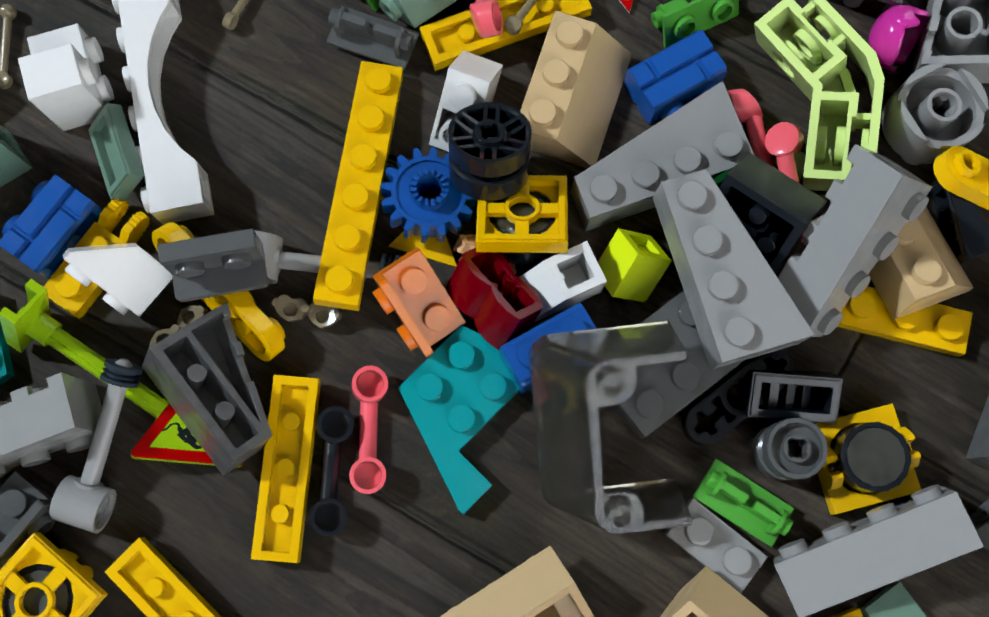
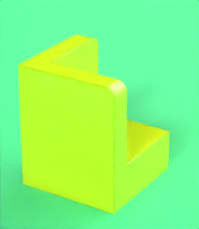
[598,228,671,302]

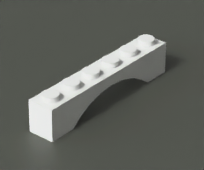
[111,0,214,225]

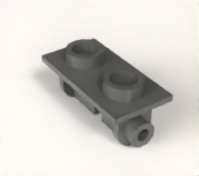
[326,5,420,71]

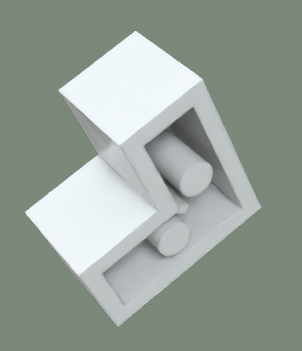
[18,23,114,131]

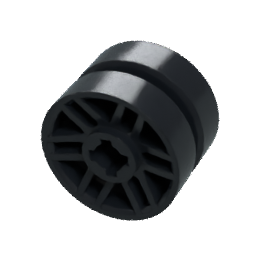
[448,102,532,201]

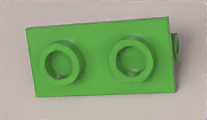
[651,0,739,49]
[693,458,795,547]

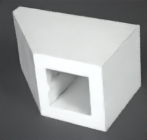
[429,50,503,152]
[519,241,607,323]
[63,243,172,317]

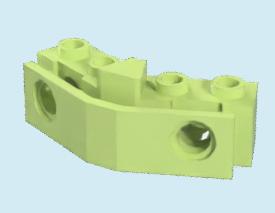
[754,0,885,191]

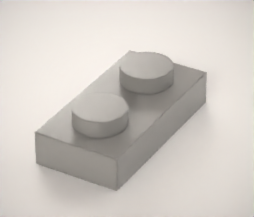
[664,498,768,593]

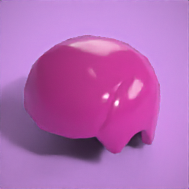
[868,5,930,72]

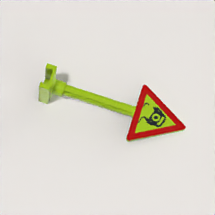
[0,279,244,468]

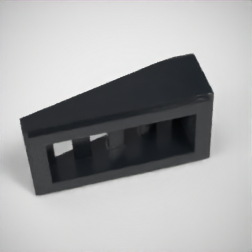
[929,179,989,265]
[745,370,843,423]

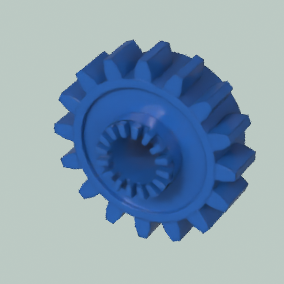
[381,147,477,244]

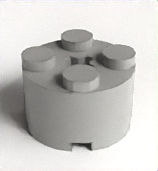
[880,63,988,165]

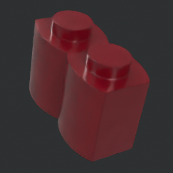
[446,248,543,351]

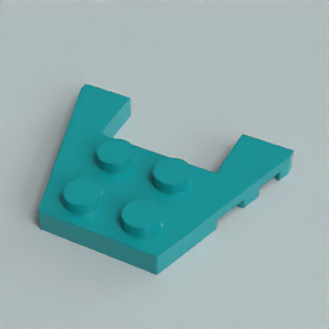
[398,325,586,515]

